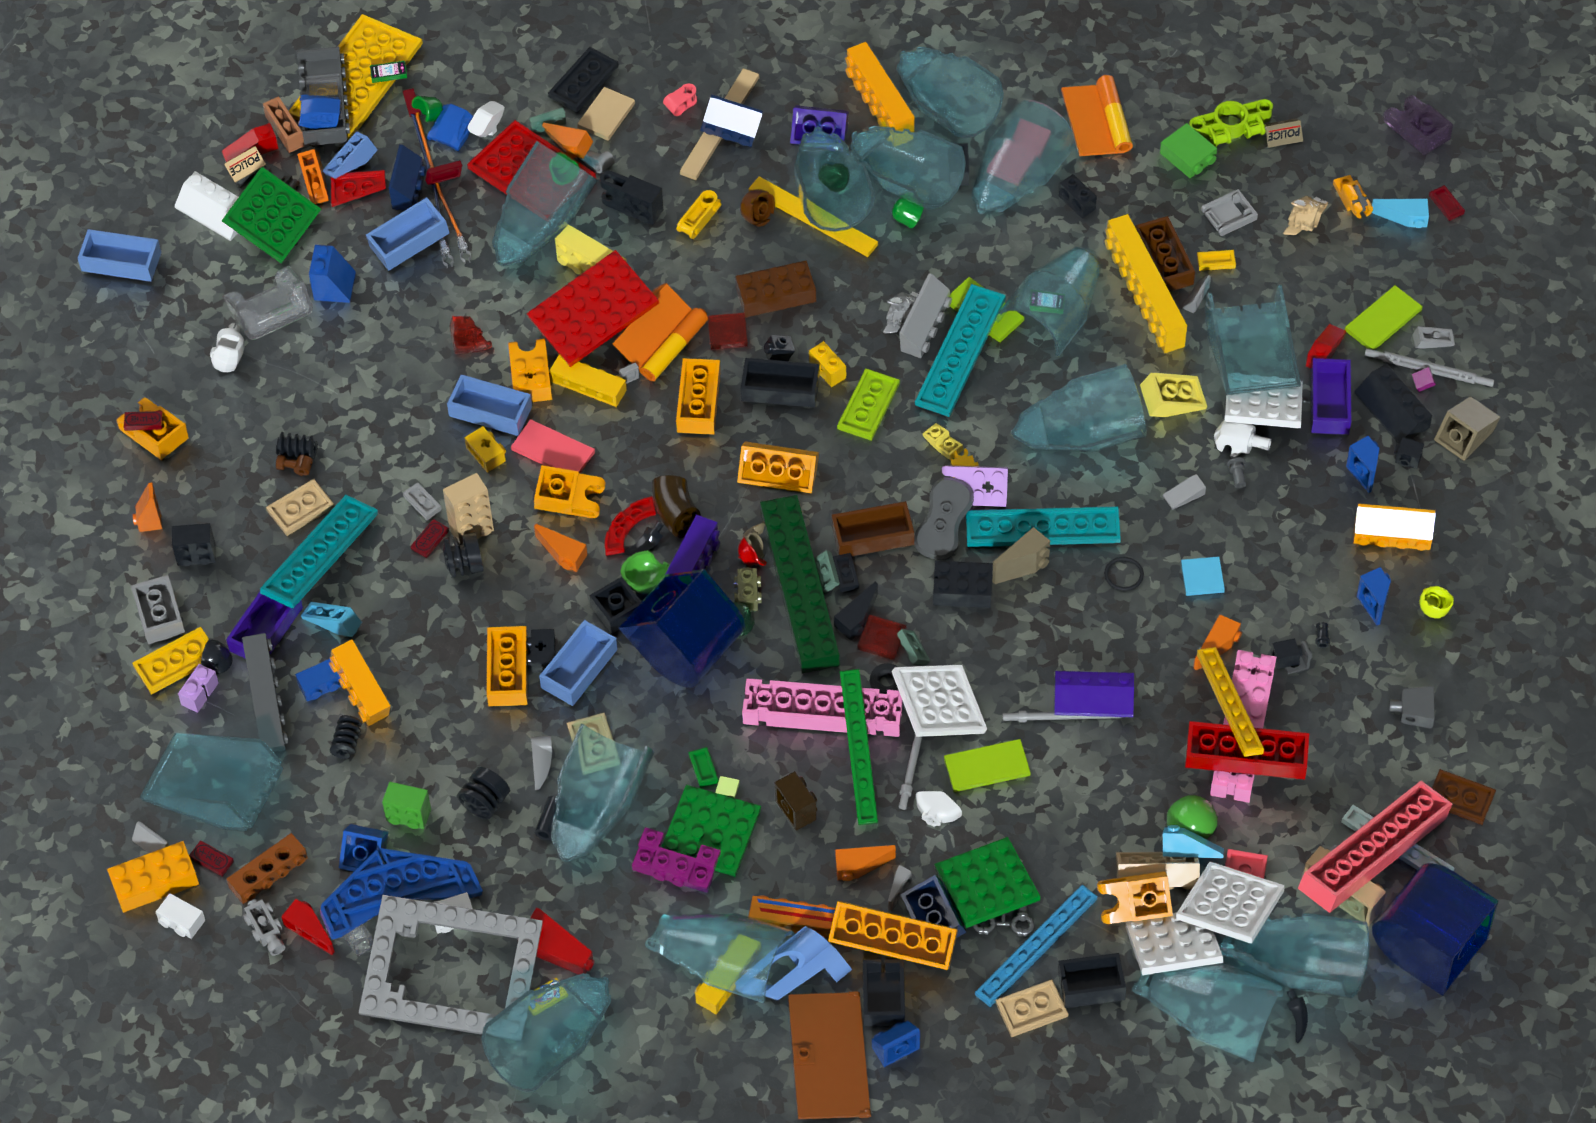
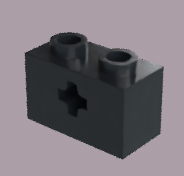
[527,629,556,673]

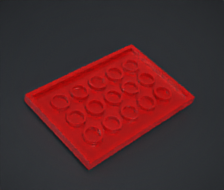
[467,120,596,223]
[526,250,659,367]

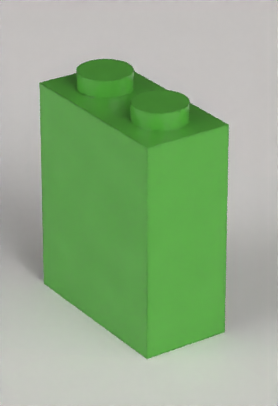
[1160,123,1217,178]

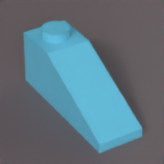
[1372,199,1429,228]
[301,602,362,637]
[1163,825,1224,858]

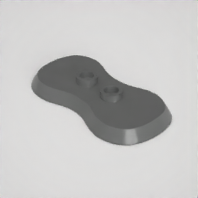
[914,477,974,560]

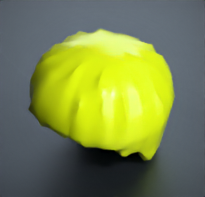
[1419,586,1454,619]

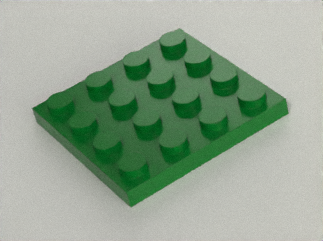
[222,167,321,264]
[661,785,761,877]
[934,837,1040,928]

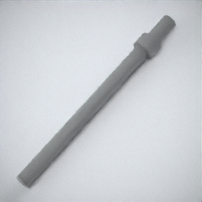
[1003,711,1121,723]
[899,734,922,810]

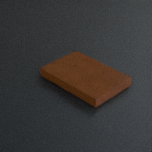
[1432,769,1496,825]

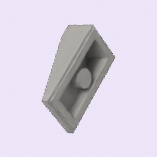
[1413,326,1455,349]
[1163,474,1206,510]
[888,865,912,911]

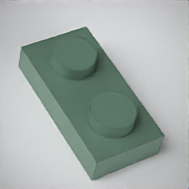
[529,107,566,134]
[814,550,840,593]
[897,629,930,666]

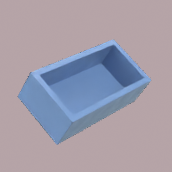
[366,197,450,271]
[78,229,161,282]
[447,375,532,436]
[539,620,617,706]

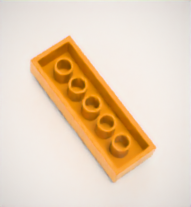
[845,42,915,147]
[828,901,958,970]

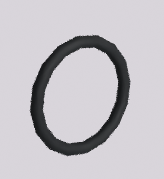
[1104,557,1144,591]

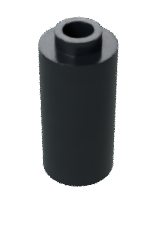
[534,795,566,840]

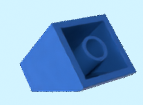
[309,245,356,303]

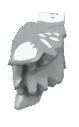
[883,292,918,333]

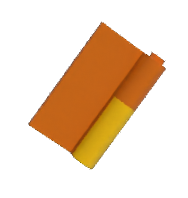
[1061,75,1133,156]
[612,283,708,381]

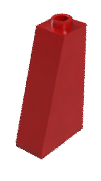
[530,907,594,977]

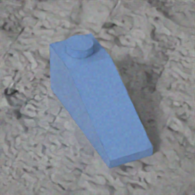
[322,131,377,179]

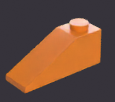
[542,123,593,159]
[297,149,329,205]
[133,482,162,532]
[534,524,587,572]
[1194,615,1242,670]
[835,845,896,881]

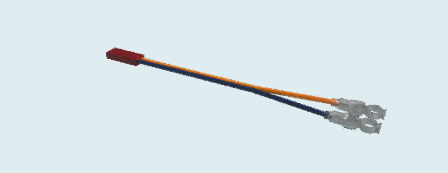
[402,88,471,268]

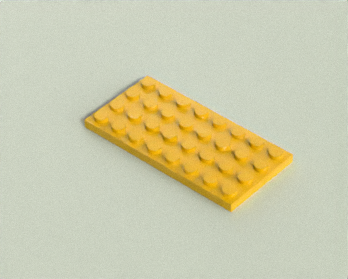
[289,14,423,140]

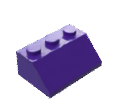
[790,105,849,149]

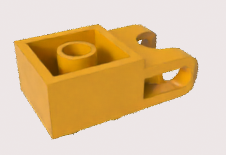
[508,338,552,402]
[116,397,189,460]
[534,465,606,518]
[1097,871,1173,924]

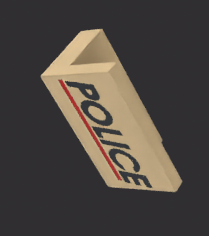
[224,146,266,183]

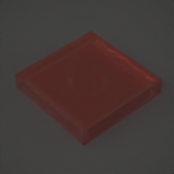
[708,313,748,350]
[857,615,907,660]

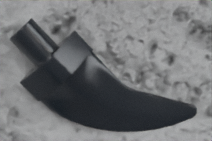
[620,521,664,555]
[1287,989,1308,1043]

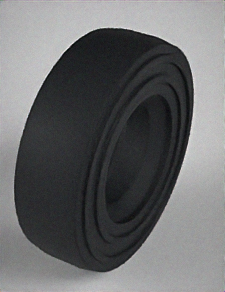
[870,663,899,694]

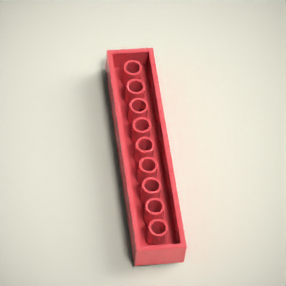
[1298,781,1452,913]

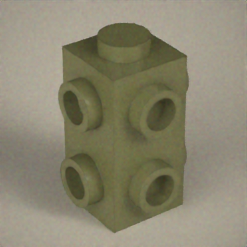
[734,567,762,612]

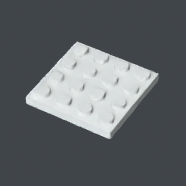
[1225,374,1303,428]
[892,665,987,737]
[1176,862,1284,944]
[1125,912,1223,975]

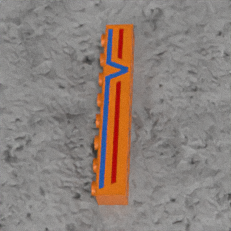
[748,895,836,938]

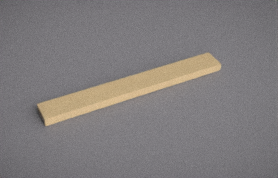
[680,68,759,180]

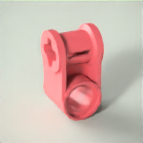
[663,83,697,116]

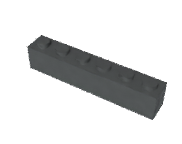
[242,633,289,754]

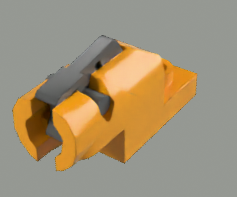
[1333,175,1373,219]

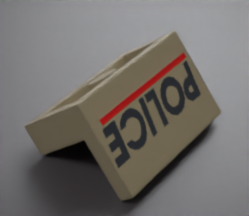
[1264,118,1303,148]

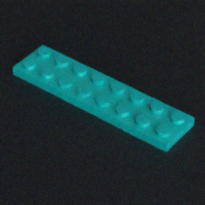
[915,284,1006,417]
[260,495,378,609]
[966,507,1121,547]

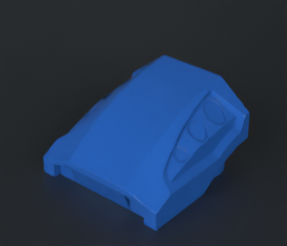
[298,94,340,130]
[427,104,473,152]

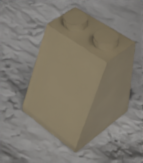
[1434,396,1500,461]

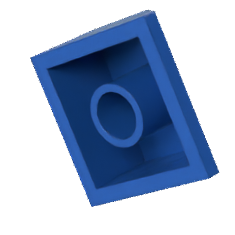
[1346,436,1379,493]
[1357,567,1391,625]
[339,824,388,871]
[872,1020,920,1067]

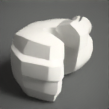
[210,323,244,372]
[1214,420,1271,458]

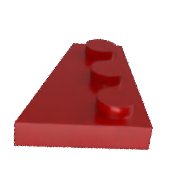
[331,170,386,207]

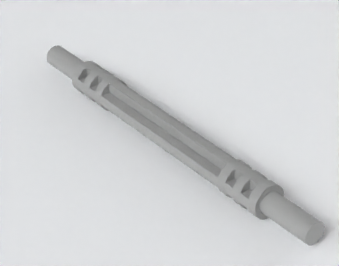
[1365,348,1494,387]

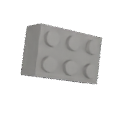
[131,575,185,644]

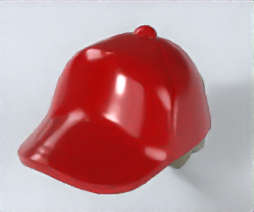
[738,522,767,566]

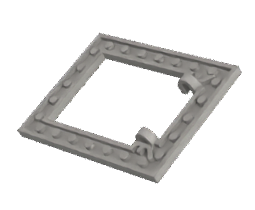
[359,895,543,1041]

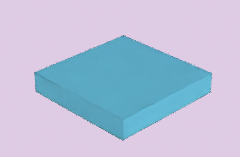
[1181,557,1225,596]

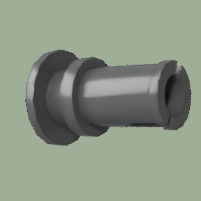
[1226,457,1246,488]

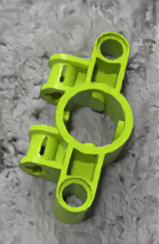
[1189,99,1273,147]

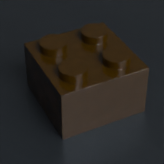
[774,771,818,831]

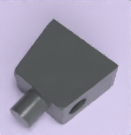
[1389,686,1434,729]

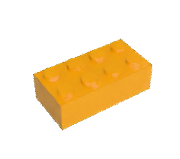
[676,358,721,435]
[487,626,528,706]
[329,639,390,726]
[107,841,199,913]

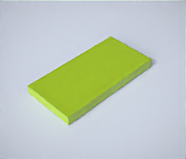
[950,277,1024,343]
[1345,285,1423,350]
[837,368,900,441]
[944,739,1031,792]

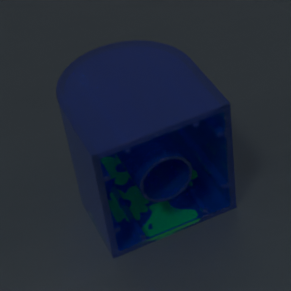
[619,569,745,688]
[1372,863,1498,996]

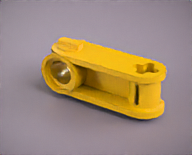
[676,190,722,239]

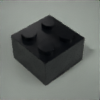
[172,523,216,566]
[589,576,644,634]

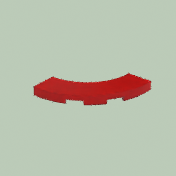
[605,496,656,556]

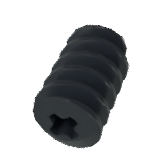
[276,432,318,460]
[330,715,363,759]

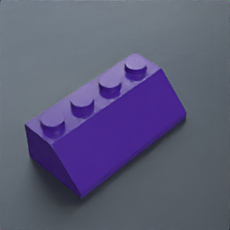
[1054,671,1134,718]

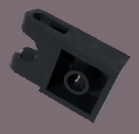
[600,170,664,225]

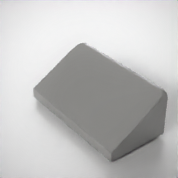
[1182,275,1211,313]
[132,821,169,853]

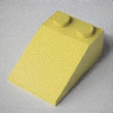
[1140,373,1207,417]

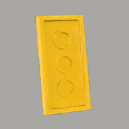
[132,626,209,695]

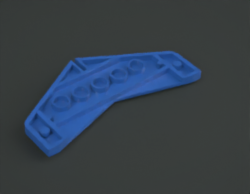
[320,848,483,940]

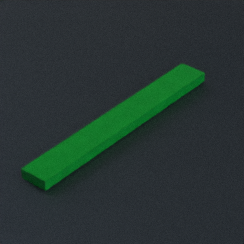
[840,669,878,826]

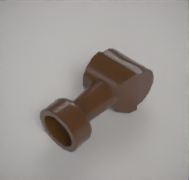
[276,455,313,476]

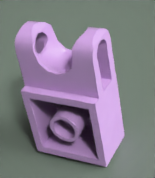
[942,465,1008,507]

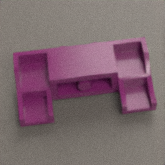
[632,827,721,893]

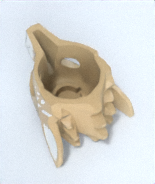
[1283,196,1328,235]

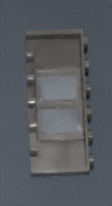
[297,46,350,146]

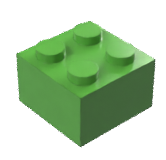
[382,782,431,829]

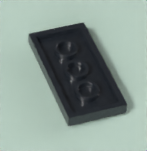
[548,47,619,112]

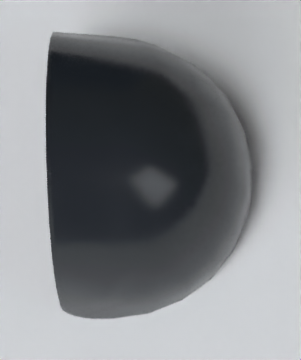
[201,639,233,675]

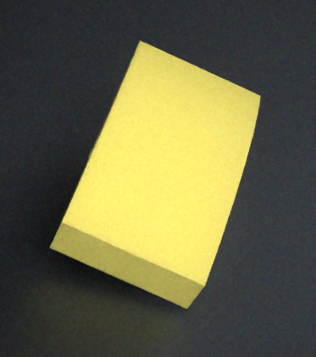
[923,423,964,461]

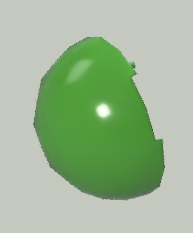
[621,550,670,594]
[1166,795,1218,839]

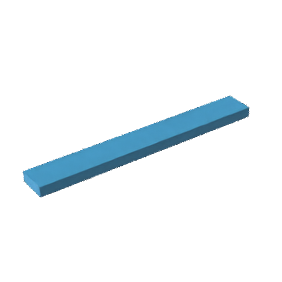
[975,884,1098,1007]

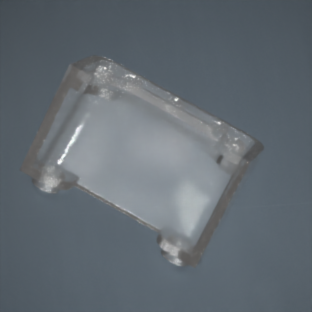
[223,266,313,340]

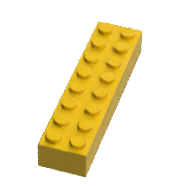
[1105,214,1187,354]

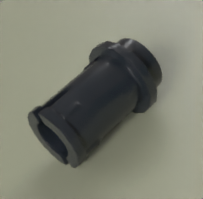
[1315,622,1330,648]

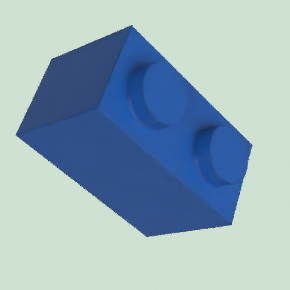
[295,659,341,701]

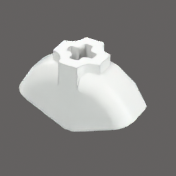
[468,101,505,137]
[916,791,962,827]

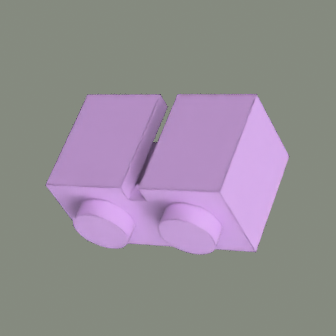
[178,664,219,713]

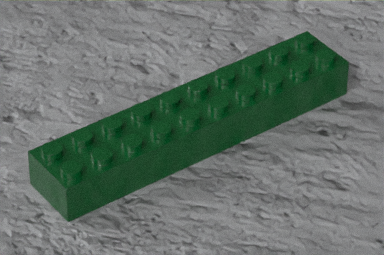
[760,495,840,674]

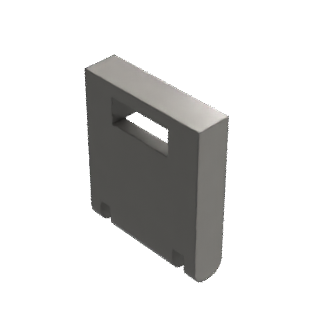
[1201,189,1258,236]

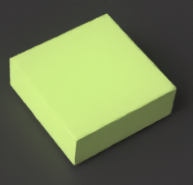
[715,776,740,798]

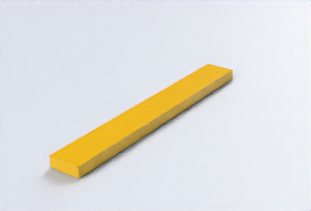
[749,176,878,257]
[1197,647,1264,757]

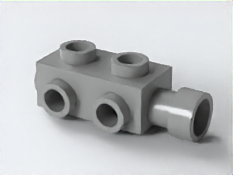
[243,899,285,956]

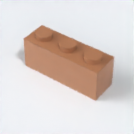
[263,96,305,153]

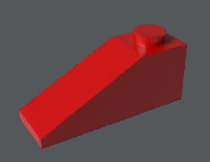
[222,123,278,163]
[1306,324,1346,368]
[281,899,334,955]

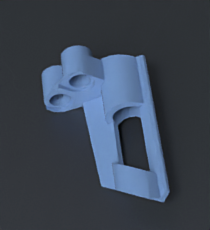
[736,926,852,1000]

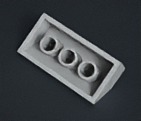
[899,273,952,358]

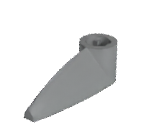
[575,150,615,173]
[531,735,552,790]

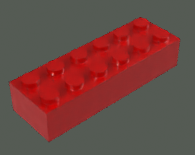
[1185,721,1309,780]

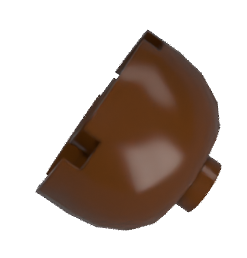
[740,189,775,227]

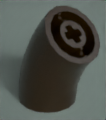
[652,475,701,538]

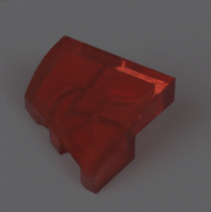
[449,316,492,354]

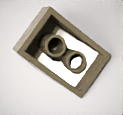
[992,527,1050,584]

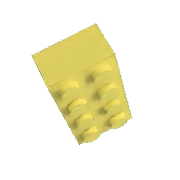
[555,224,627,274]

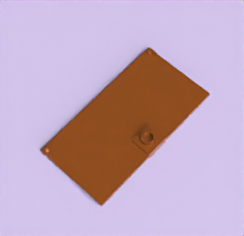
[788,991,871,1119]

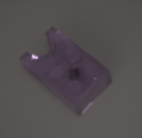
[1383,95,1453,155]

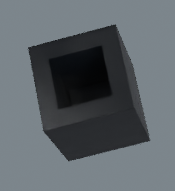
[1271,638,1303,669]

